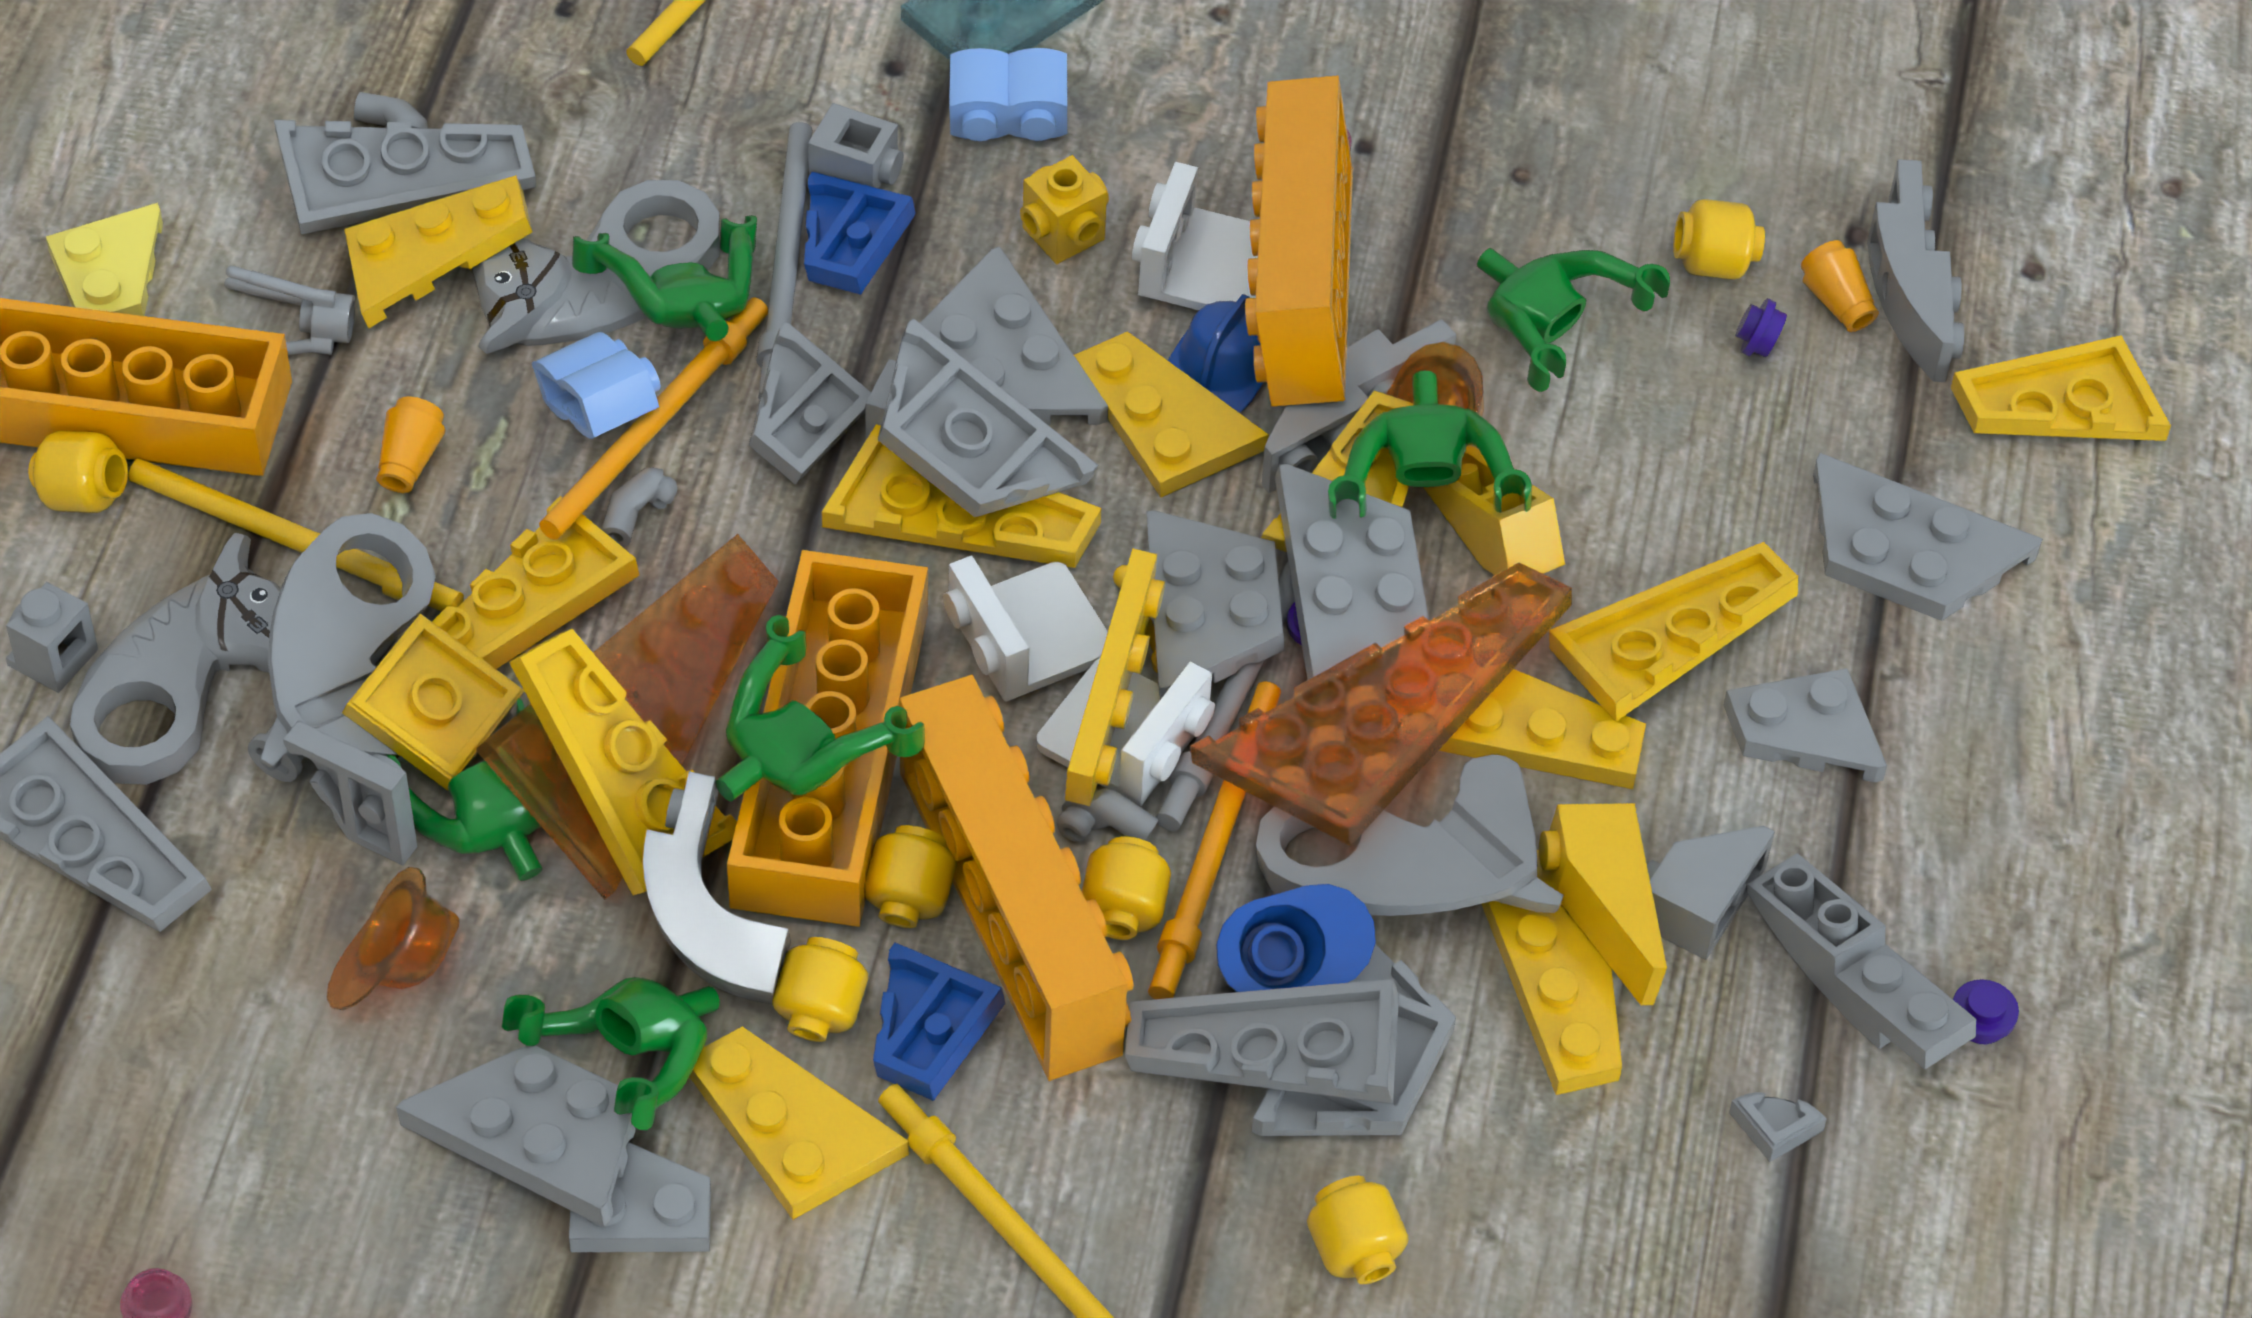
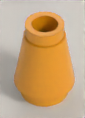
[1801,240,1879,332]
[376,396,446,493]

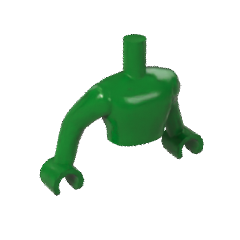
[572,215,757,341]
[1477,248,1670,392]
[1328,370,1532,519]
[716,615,925,801]
[387,698,558,881]
[501,977,720,1131]

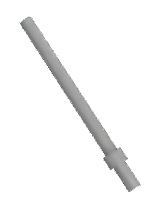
[756,122,813,401]
[1156,562,1295,831]

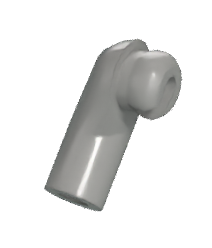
[354,92,428,129]
[601,467,678,547]
[1057,788,1159,841]

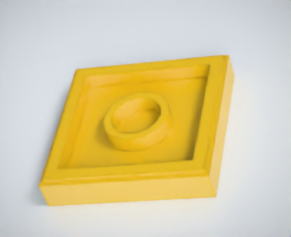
[342,614,524,791]

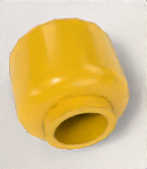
[1673,199,1765,280]
[28,431,128,513]
[864,825,957,928]
[1082,836,1171,940]
[772,937,868,1042]
[1307,1175,1409,1285]

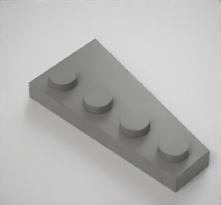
[0,716,212,932]

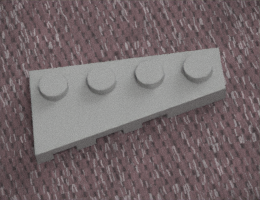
[274,120,536,235]
[1125,979,1399,1104]

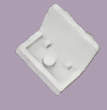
[1132,162,1258,310]
[943,555,1108,702]
[1036,659,1215,806]

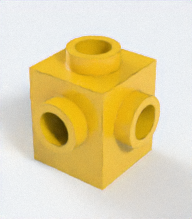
[1020,155,1109,265]

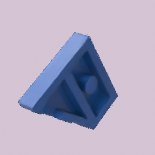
[804,172,916,295]
[873,942,1006,1101]

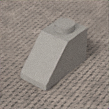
[1647,826,1775,960]

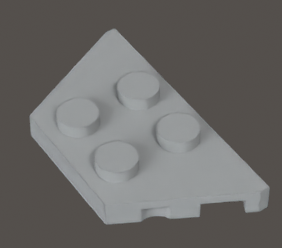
[920,246,1108,425]
[878,318,1099,517]
[1813,453,2043,621]
[1275,464,1430,692]
[1146,510,1285,700]
[1252,944,1456,1136]
[396,1045,636,1227]

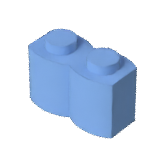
[949,48,1068,141]
[532,332,661,439]

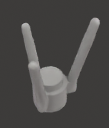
[224,266,355,355]

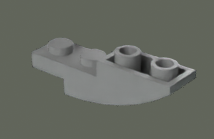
[1867,159,1964,382]
[1262,319,1456,493]
[1747,853,1976,1069]

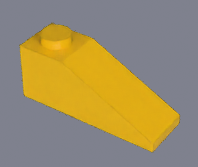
[1423,445,1565,587]
[1539,803,1667,1005]

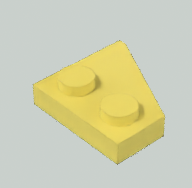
[46,203,163,316]

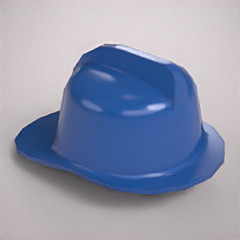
[1168,294,1264,414]
[1216,884,1376,992]

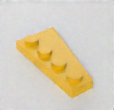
[821,424,1102,568]
[432,496,640,669]
[1549,542,1798,721]
[1065,548,1165,806]
[509,629,737,896]
[1381,632,1646,789]
[1481,849,1622,1095]

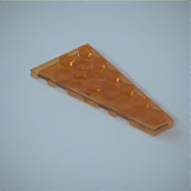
[476,534,779,900]
[1190,562,1572,846]

